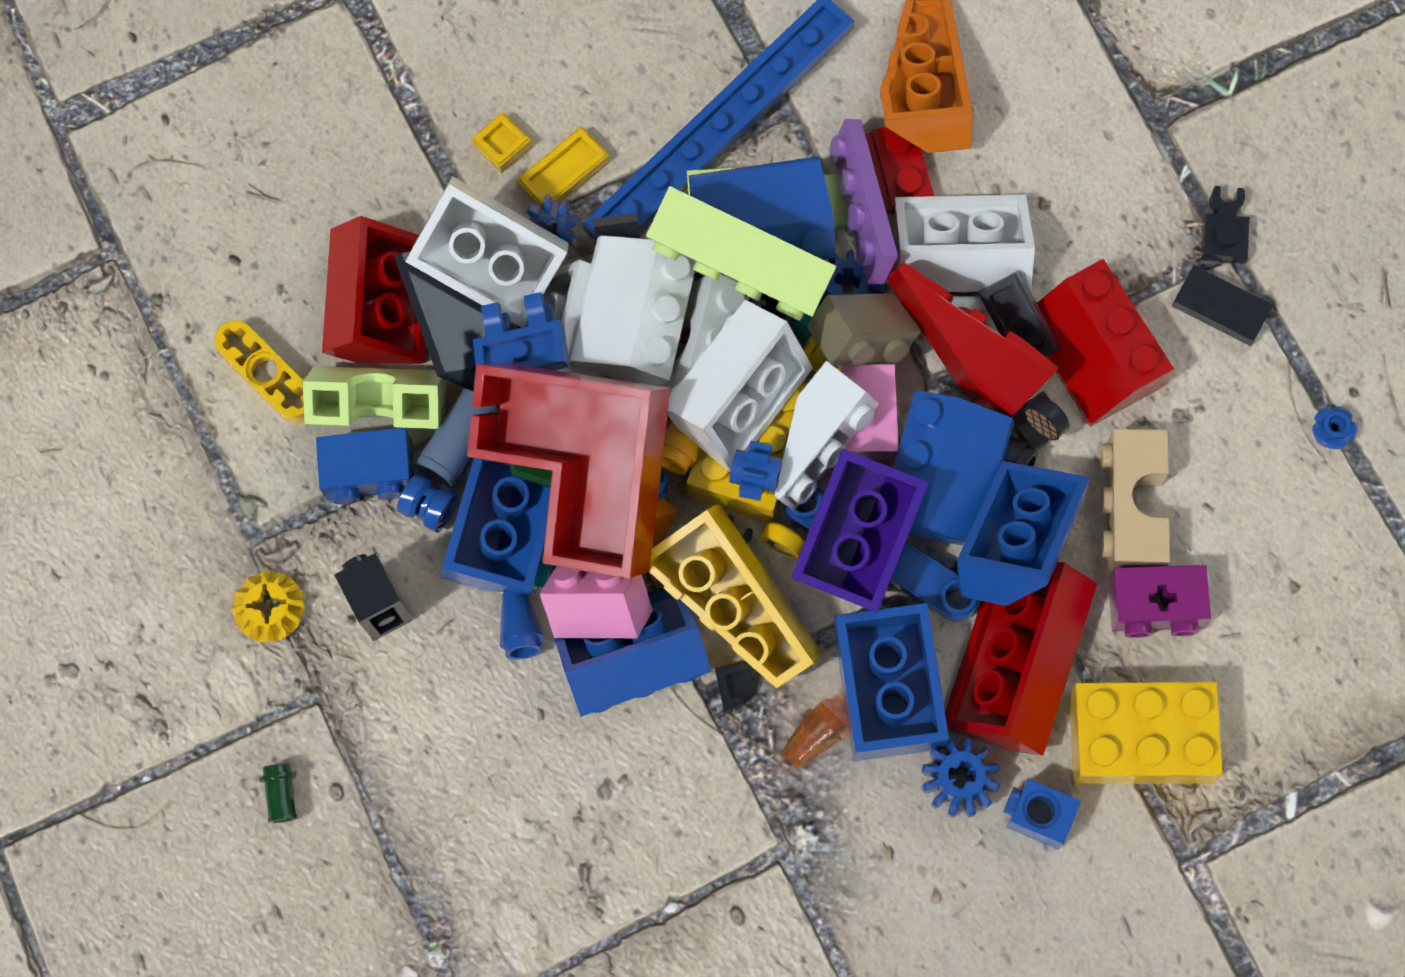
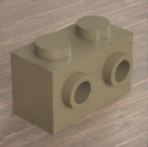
[807,293,920,366]

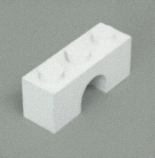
[661,274,750,392]

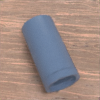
[415,389,499,487]

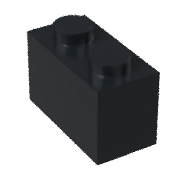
[334,553,413,641]

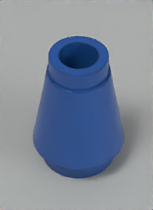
[499,592,545,660]

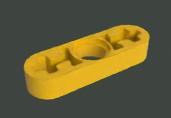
[214,320,304,423]

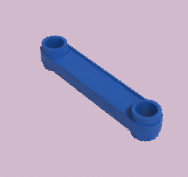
[784,487,978,622]

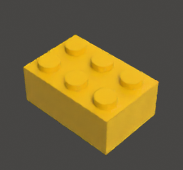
[686,383,807,523]
[1069,682,1223,785]

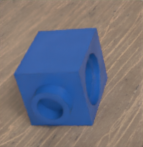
[1003,778,1081,850]

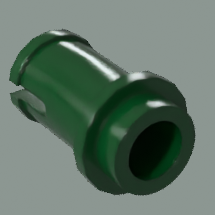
[259,763,298,824]

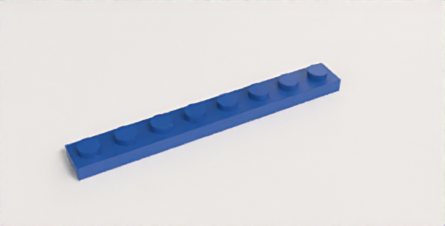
[583,0,854,241]

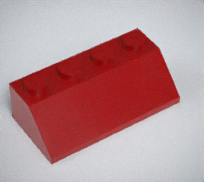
[945,562,1097,756]

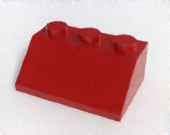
[322,216,426,364]
[1037,258,1174,427]

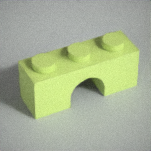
[303,366,446,429]

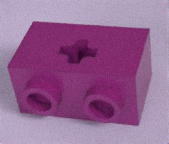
[1108,565,1211,638]

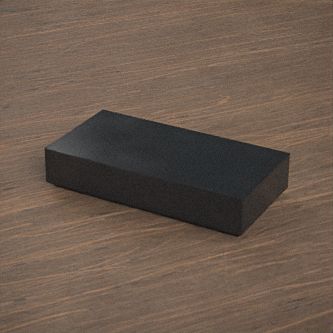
[1172,265,1273,346]
[977,270,1061,357]

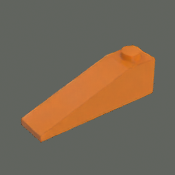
[880,0,973,153]

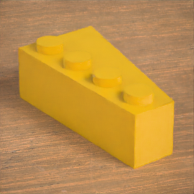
[650,503,823,689]

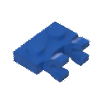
[473,292,570,370]

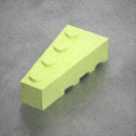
[646,186,836,321]

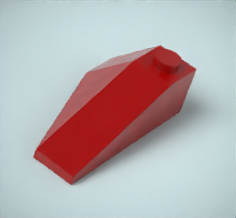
[887,262,1059,417]

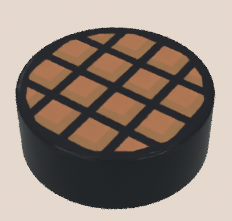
[1024,397,1069,440]

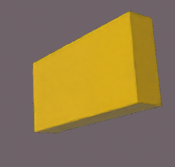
[516,126,610,207]

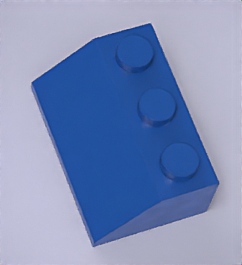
[688,156,836,275]
[894,390,1014,546]
[441,458,551,594]
[957,461,1090,606]
[554,587,712,717]

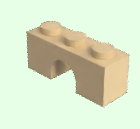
[1100,429,1170,571]

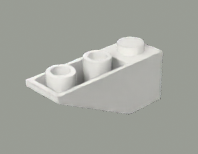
[775,361,879,510]

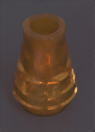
[780,702,847,771]

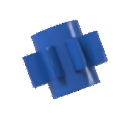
[527,194,579,244]
[729,441,782,501]

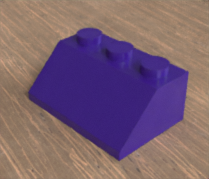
[791,449,929,613]

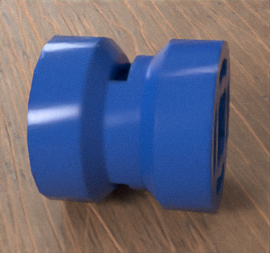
[397,473,459,533]

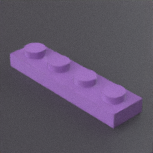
[830,119,898,284]

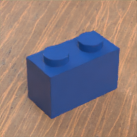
[316,428,414,505]

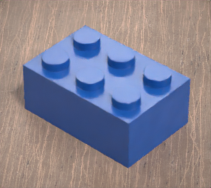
[834,603,949,761]

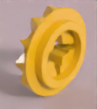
[231,570,305,643]

